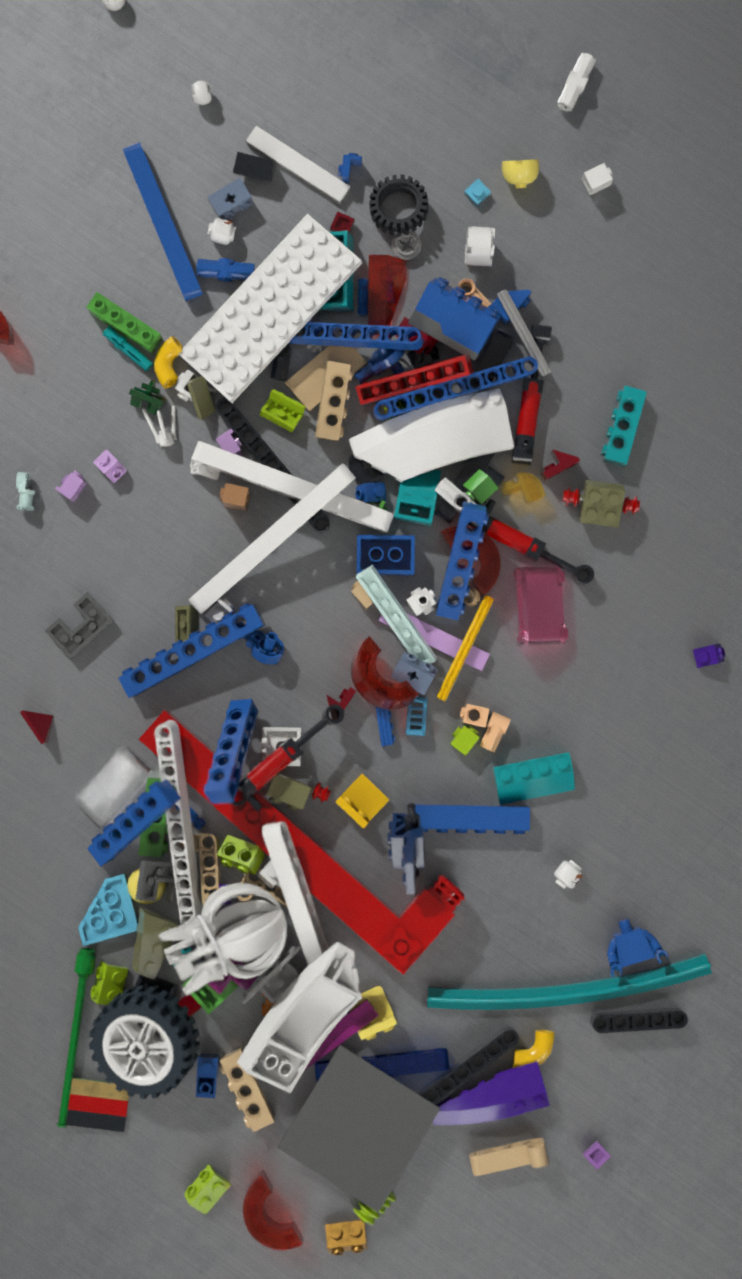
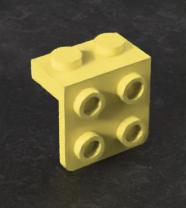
[350,986,397,1041]

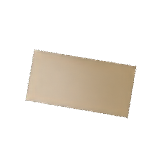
[285,336,367,412]

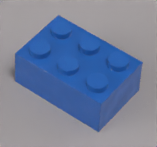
[357,535,415,576]

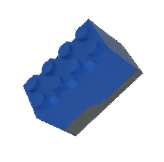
[408,277,502,361]

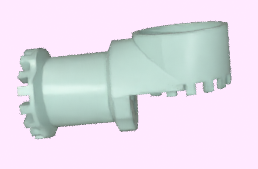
[16,472,35,511]

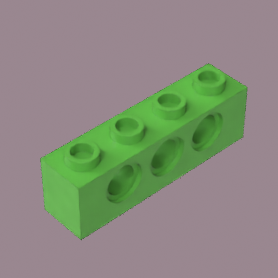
[86,292,163,354]
[138,777,175,858]

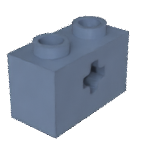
[208,177,253,220]
[391,652,438,695]

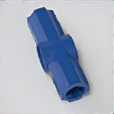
[196,258,255,282]

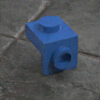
[338,153,362,184]
[355,482,387,503]

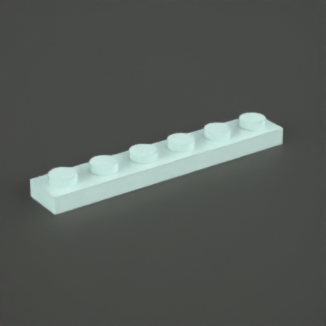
[356,565,437,664]

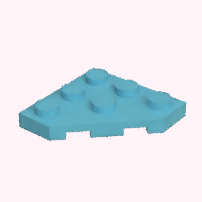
[78,873,138,946]

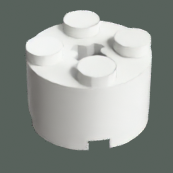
[465,226,495,266]

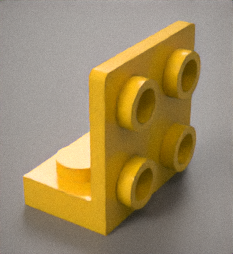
[335,774,389,829]

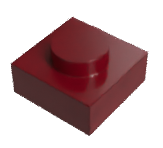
[330,211,355,233]

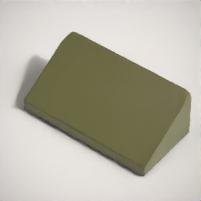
[187,376,215,420]
[175,605,199,642]

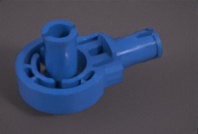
[354,348,405,384]
[238,622,284,665]

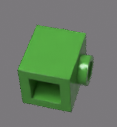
[463,469,498,504]

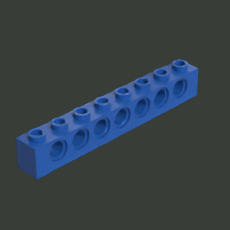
[118,603,266,698]

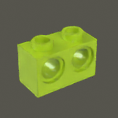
[217,835,266,875]

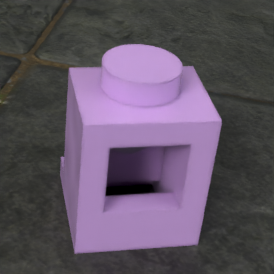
[216,429,244,457]
[55,471,87,502]

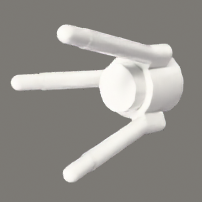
[142,406,177,447]

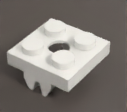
[261,727,301,766]

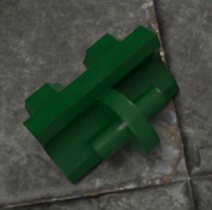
[129,380,167,415]

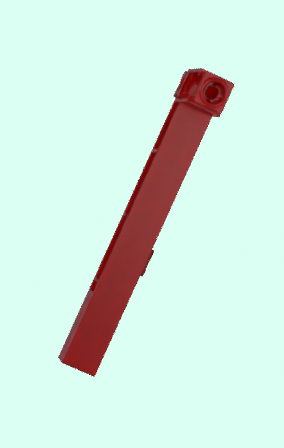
[138,710,465,975]

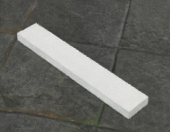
[246,126,350,204]

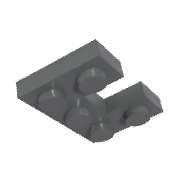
[45,592,114,660]
[135,860,189,902]

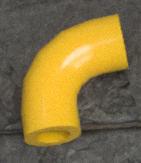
[154,336,183,389]
[513,1030,555,1068]

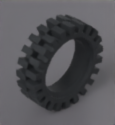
[369,175,428,236]

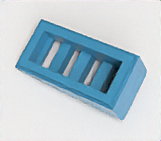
[406,696,428,736]

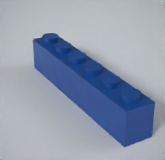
[415,804,530,834]

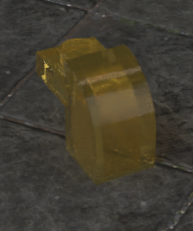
[500,472,546,505]

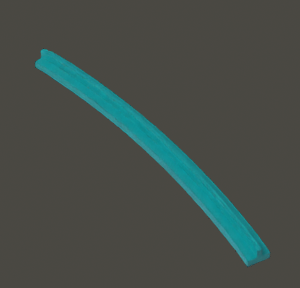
[427,954,712,1010]

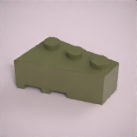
[132,907,179,980]

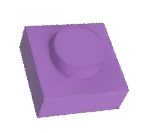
[583,1140,611,1170]

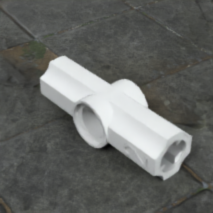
[557,53,596,111]
[435,478,477,527]

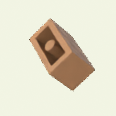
[219,483,251,512]

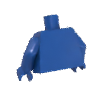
[607,918,669,977]

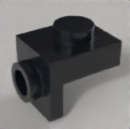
[407,345,440,369]

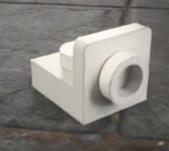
[205,598,235,624]

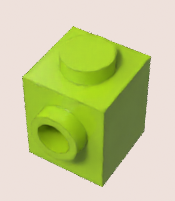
[450,725,480,756]

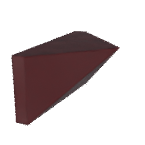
[20,710,53,744]

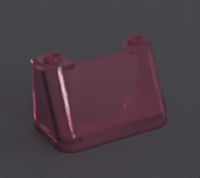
[513,567,568,646]

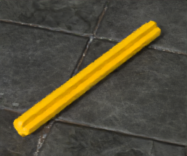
[437,595,494,701]

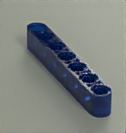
[314,1048,450,1083]

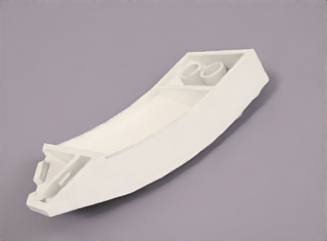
[349,388,514,483]
[237,942,362,1093]

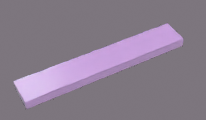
[379,613,490,671]

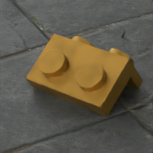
[325,1220,367,1256]

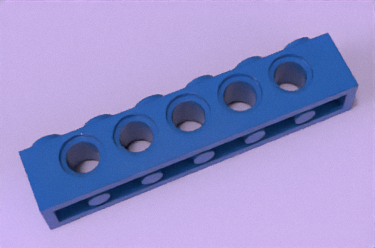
[436,501,489,620]
[204,699,259,804]
[87,780,181,867]

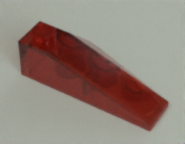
[368,255,406,335]

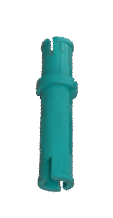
[102,326,154,372]

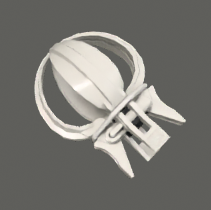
[158,883,287,995]

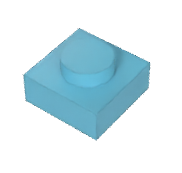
[464,179,491,206]

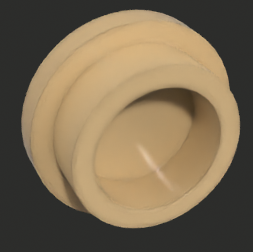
[463,587,481,606]

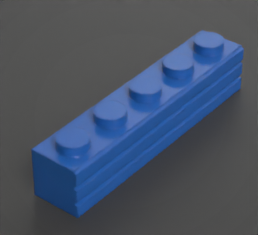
[372,685,395,746]

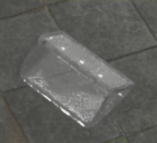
[74,744,155,829]

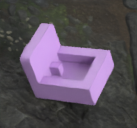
[93,449,127,483]

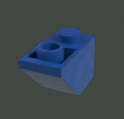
[491,290,532,325]
[195,1053,220,1098]

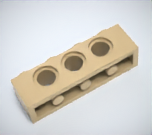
[315,361,353,441]
[219,1047,275,1132]

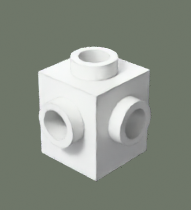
[406,587,437,617]

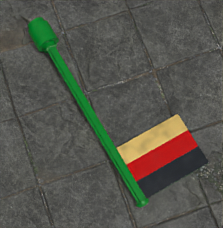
[56,948,129,1132]

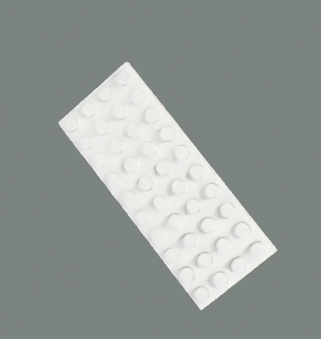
[178,214,363,403]

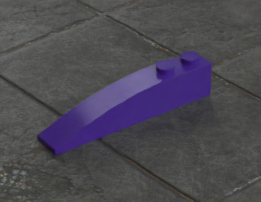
[433,1061,550,1125]

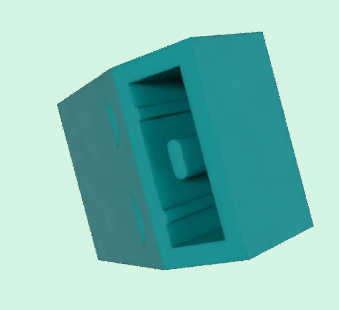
[393,469,441,527]

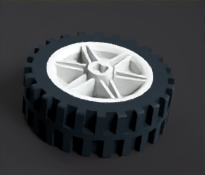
[89,986,200,1099]

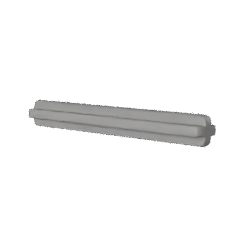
[497,289,551,377]

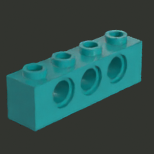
[601,385,647,467]

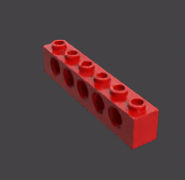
[355,353,474,405]

